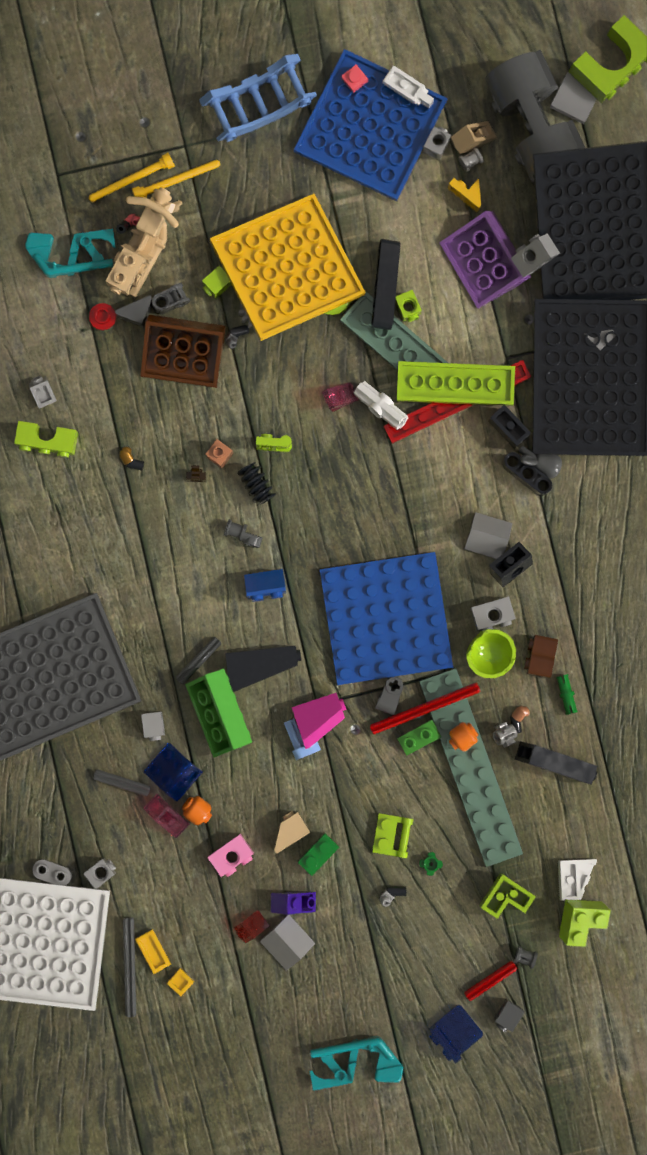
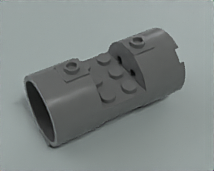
[485,50,585,185]

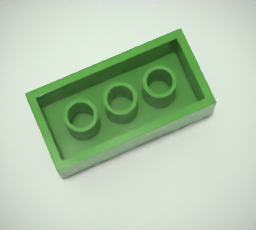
[185,669,252,758]

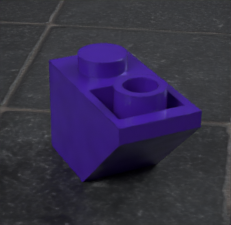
[271,892,316,914]

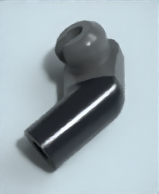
[225,324,249,349]

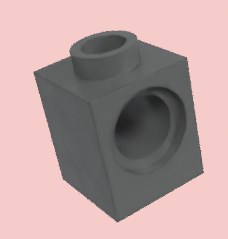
[494,999,525,1032]

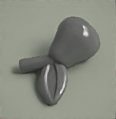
[519,446,562,479]

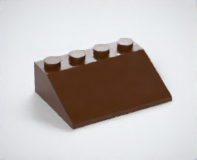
[140,314,226,388]

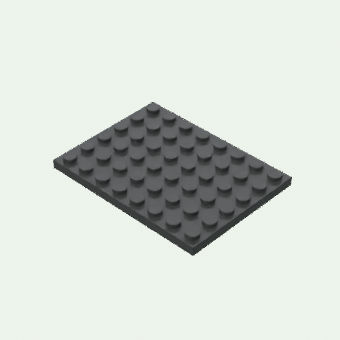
[0,593,142,761]

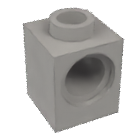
[423,127,451,161]
[141,712,165,741]
[84,858,116,890]

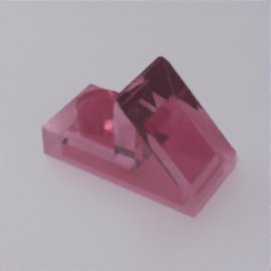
[322,382,359,412]

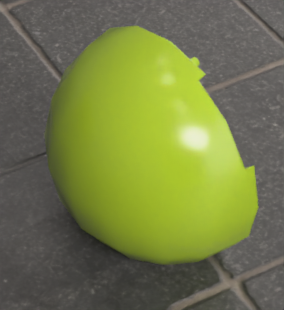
[466,629,516,678]

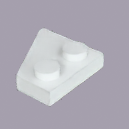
[558,859,597,901]

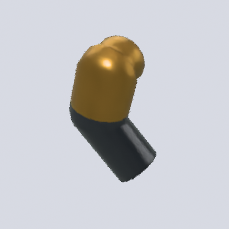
[119,447,145,471]

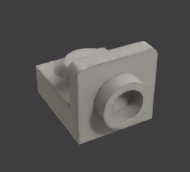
[29,376,57,409]

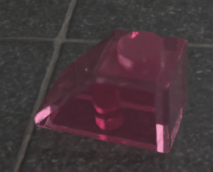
[144,794,190,838]

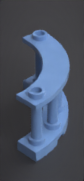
[199,54,317,142]

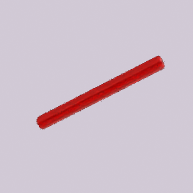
[370,683,480,734]

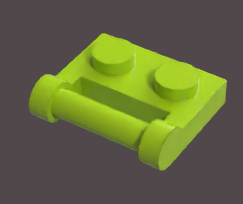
[256,434,292,452]
[372,813,414,858]

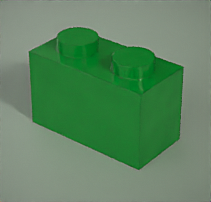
[298,833,339,876]

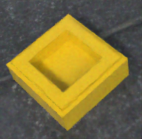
[166,968,195,997]

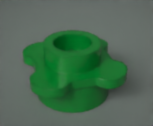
[419,852,443,876]

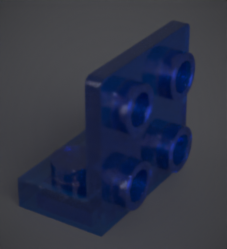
[144,743,203,802]

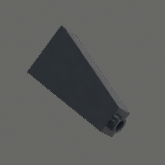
[225,646,301,692]
[514,741,598,785]

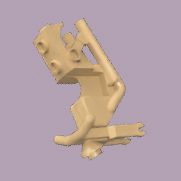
[106,187,182,298]

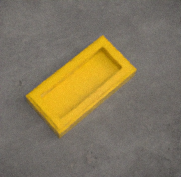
[135,929,171,974]

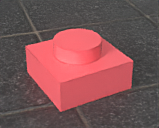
[341,64,368,93]

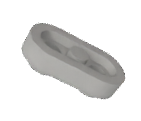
[33,859,72,886]

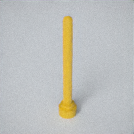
[88,152,175,202]
[132,160,220,198]

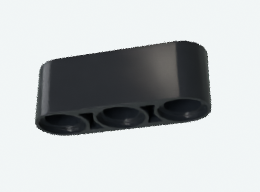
[502,452,552,496]

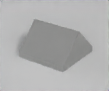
[464,512,512,559]
[260,914,315,971]

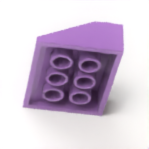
[440,211,531,309]

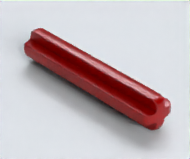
[464,961,517,1001]

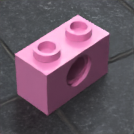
[208,833,254,877]

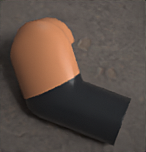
[510,706,530,733]

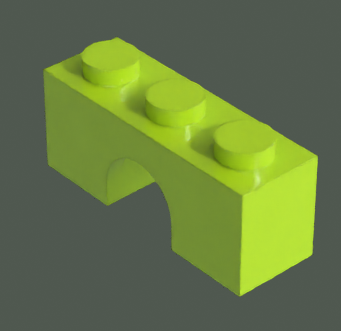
[14,421,78,458]

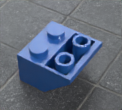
[244,569,286,602]

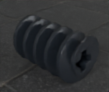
[237,462,276,506]

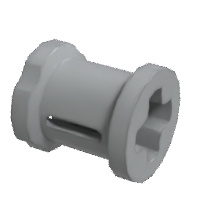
[458,147,484,172]

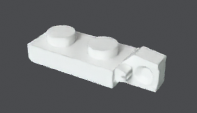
[382,66,434,108]

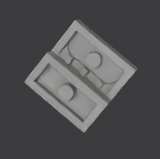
[550,72,597,124]

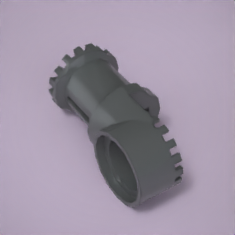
[224,519,263,548]

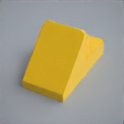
[448,178,481,212]

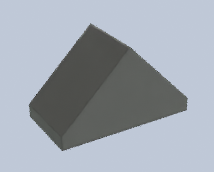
[115,295,152,328]

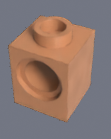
[205,439,233,469]

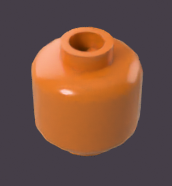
[449,722,479,752]
[182,796,212,825]

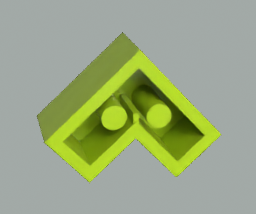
[479,873,536,919]
[559,899,611,947]

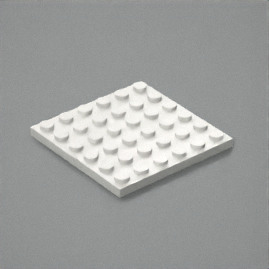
[0,878,110,1011]

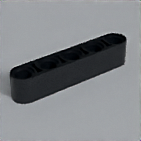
[371,239,401,330]

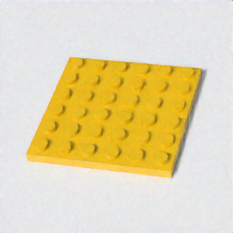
[210,194,366,341]

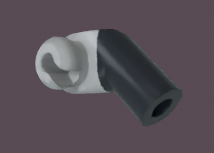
[380,886,406,907]

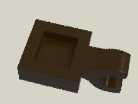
[186,465,207,482]

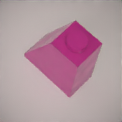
[292,692,346,749]

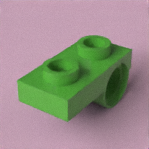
[397,720,441,756]

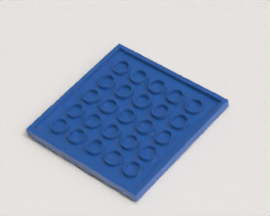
[294,49,448,201]
[320,552,453,685]

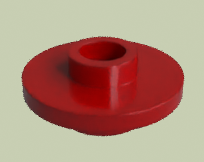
[89,303,116,330]

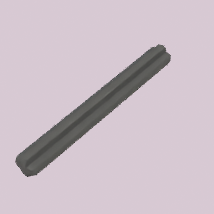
[123,917,136,1017]

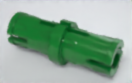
[556,674,578,715]

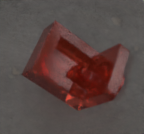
[234,910,269,943]

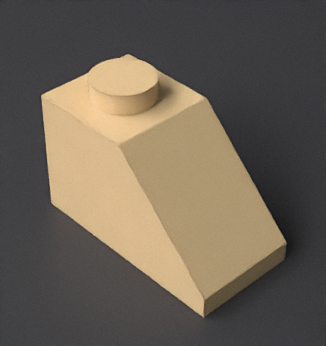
[451,121,497,154]
[274,811,310,854]

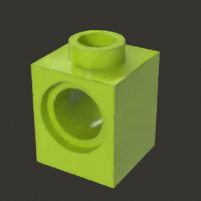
[202,265,232,299]
[395,289,422,322]

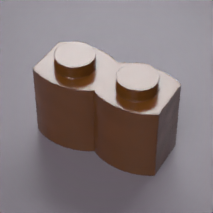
[524,635,558,679]

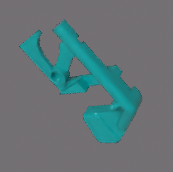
[25,228,116,278]
[310,1036,403,1091]

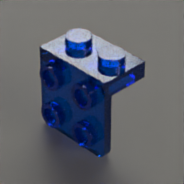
[429,1005,483,1063]

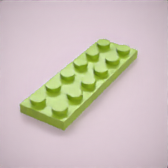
[397,361,515,406]

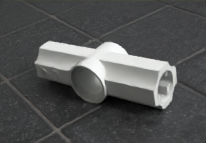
[354,381,408,430]

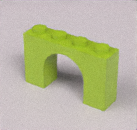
[569,15,647,103]

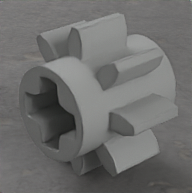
[493,722,517,748]

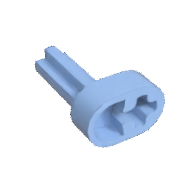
[284,719,321,760]

